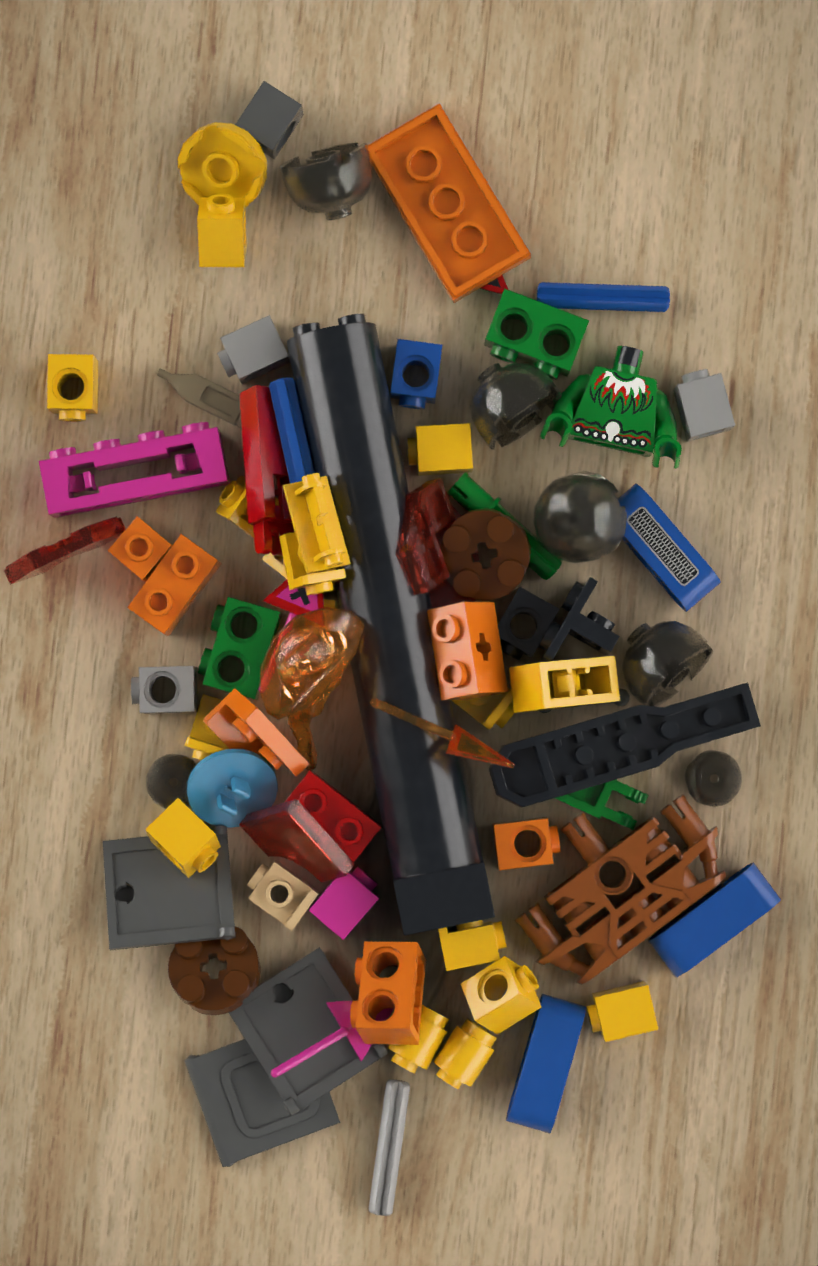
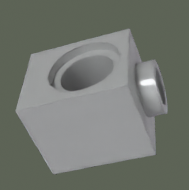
[217,315,290,384]
[673,369,735,442]
[131,666,198,713]

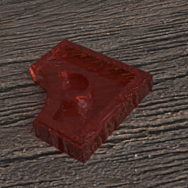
[239,799,355,882]

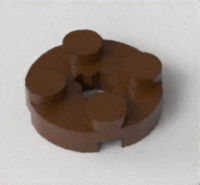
[439,508,531,601]
[168,926,261,1015]

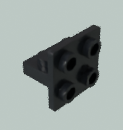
[538,577,620,662]

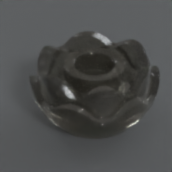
[685,750,742,807]
[146,754,196,809]

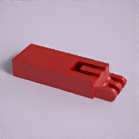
[239,385,295,556]

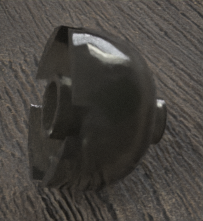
[280,142,373,220]
[470,363,562,449]
[533,471,627,563]
[622,621,713,707]

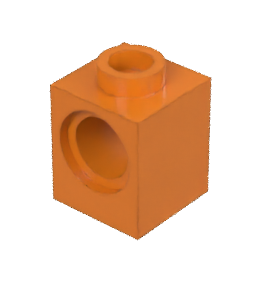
[108,516,172,582]
[492,817,561,870]

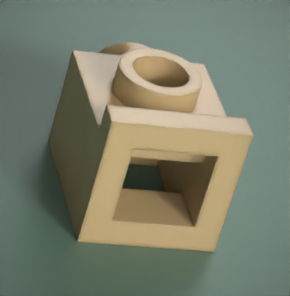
[247,860,320,931]

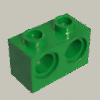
[484,288,589,380]
[198,597,282,700]

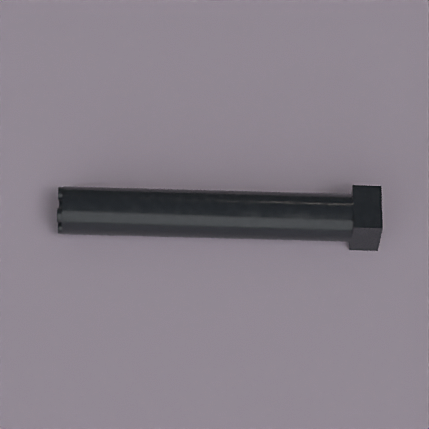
[286,314,495,936]

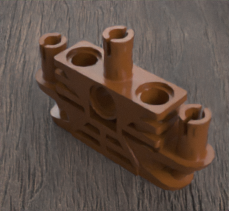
[515,794,726,985]

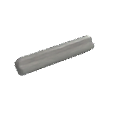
[368,1079,410,1216]

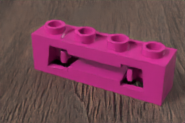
[39,422,230,518]

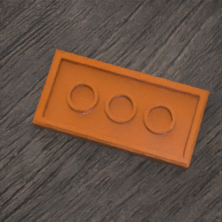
[362,103,531,303]

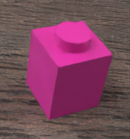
[309,866,379,940]

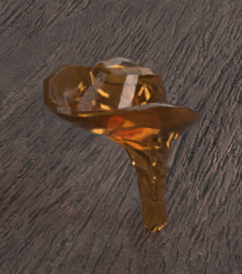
[260,607,364,770]

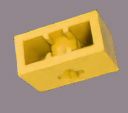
[509,656,620,713]

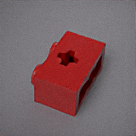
[281,770,382,863]

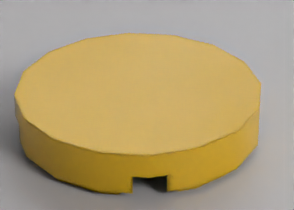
[177,122,267,208]

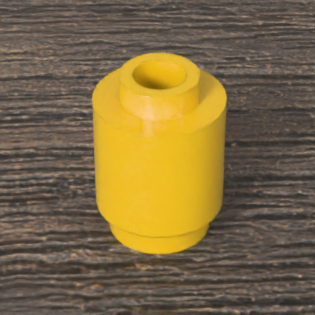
[387,1005,449,1074]
[433,1018,497,1089]

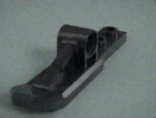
[489,682,761,808]

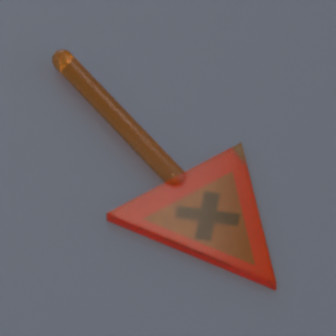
[370,698,515,768]

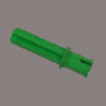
[446,472,562,580]

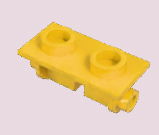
[283,473,351,574]

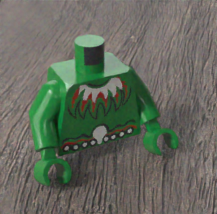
[540,346,682,469]

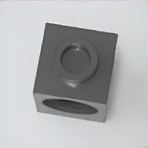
[235,81,304,159]

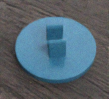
[187,749,278,828]

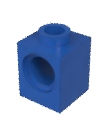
[390,339,443,410]

